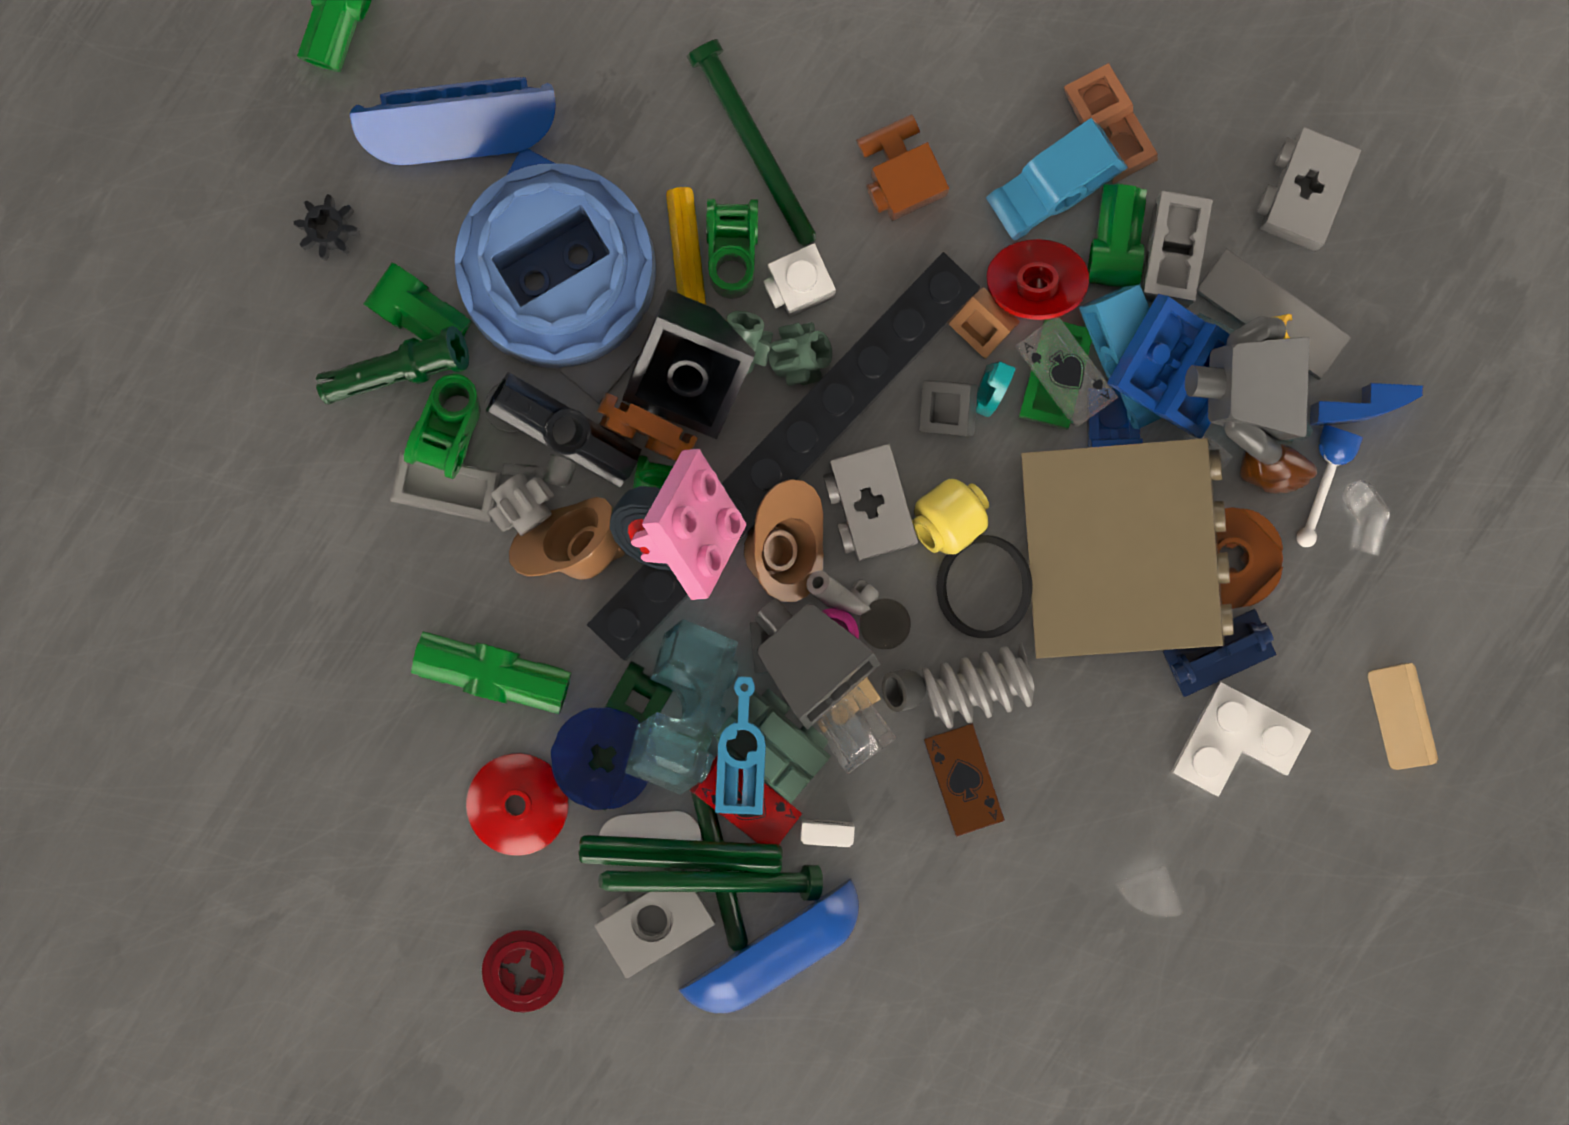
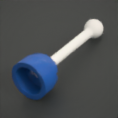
[1296,424,1363,547]

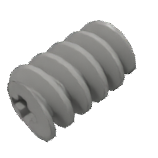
[922,642,1034,728]

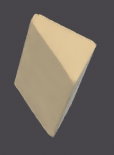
[1367,663,1439,770]

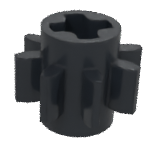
[293,194,360,261]

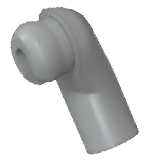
[806,571,879,615]

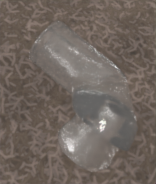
[1342,481,1390,556]

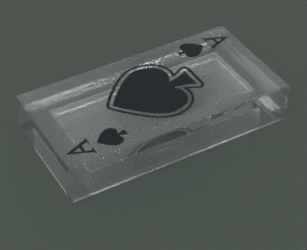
[1015,317,1118,429]

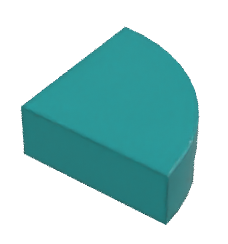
[976,361,1016,417]

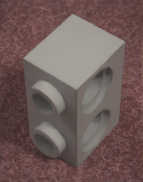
[1140,191,1213,308]

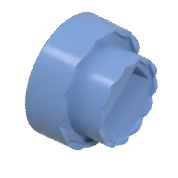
[455,164,656,368]

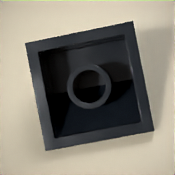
[622,289,756,440]

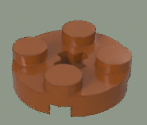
[597,393,698,461]
[1217,507,1283,609]

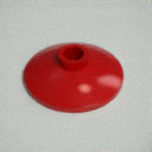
[987,239,1089,320]
[466,753,569,856]

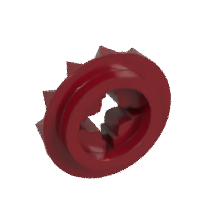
[482,930,564,1013]

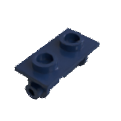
[1162,609,1277,698]

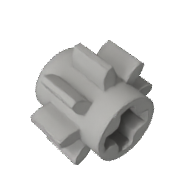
[488,472,554,536]

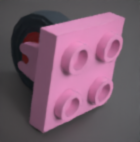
[610,449,747,600]

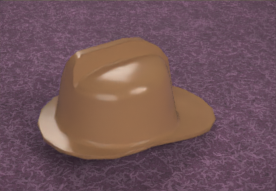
[744,479,824,602]
[509,497,625,580]

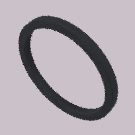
[936,535,1032,638]

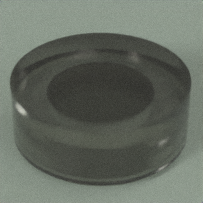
[859,598,911,650]

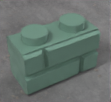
[713,688,831,803]

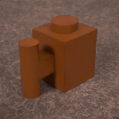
[856,114,949,221]

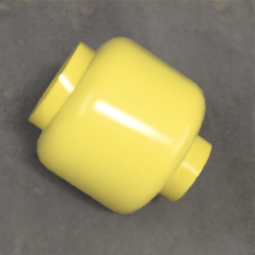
[912,479,989,555]

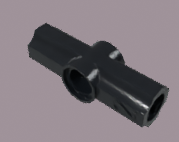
[486,372,642,488]

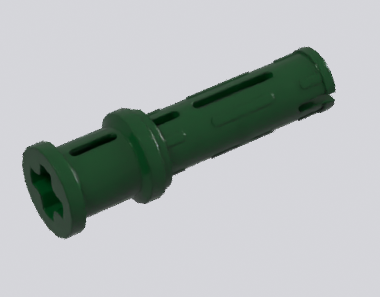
[316,326,469,405]

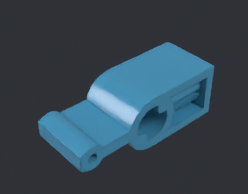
[986,118,1128,241]
[1079,284,1161,429]
[715,677,766,815]

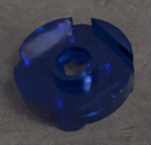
[551,707,654,810]

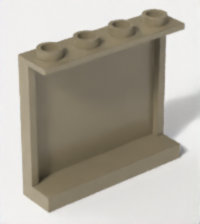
[1021,438,1234,659]

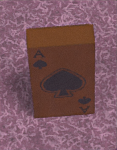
[923,723,1005,837]

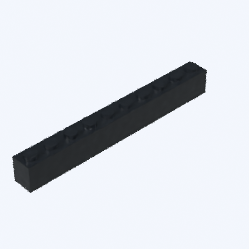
[587,252,981,661]

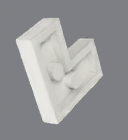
[1171,682,1311,797]

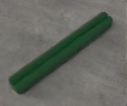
[578,835,783,873]

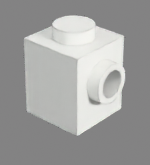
[763,243,836,318]

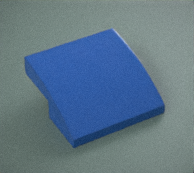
[1107,294,1230,439]

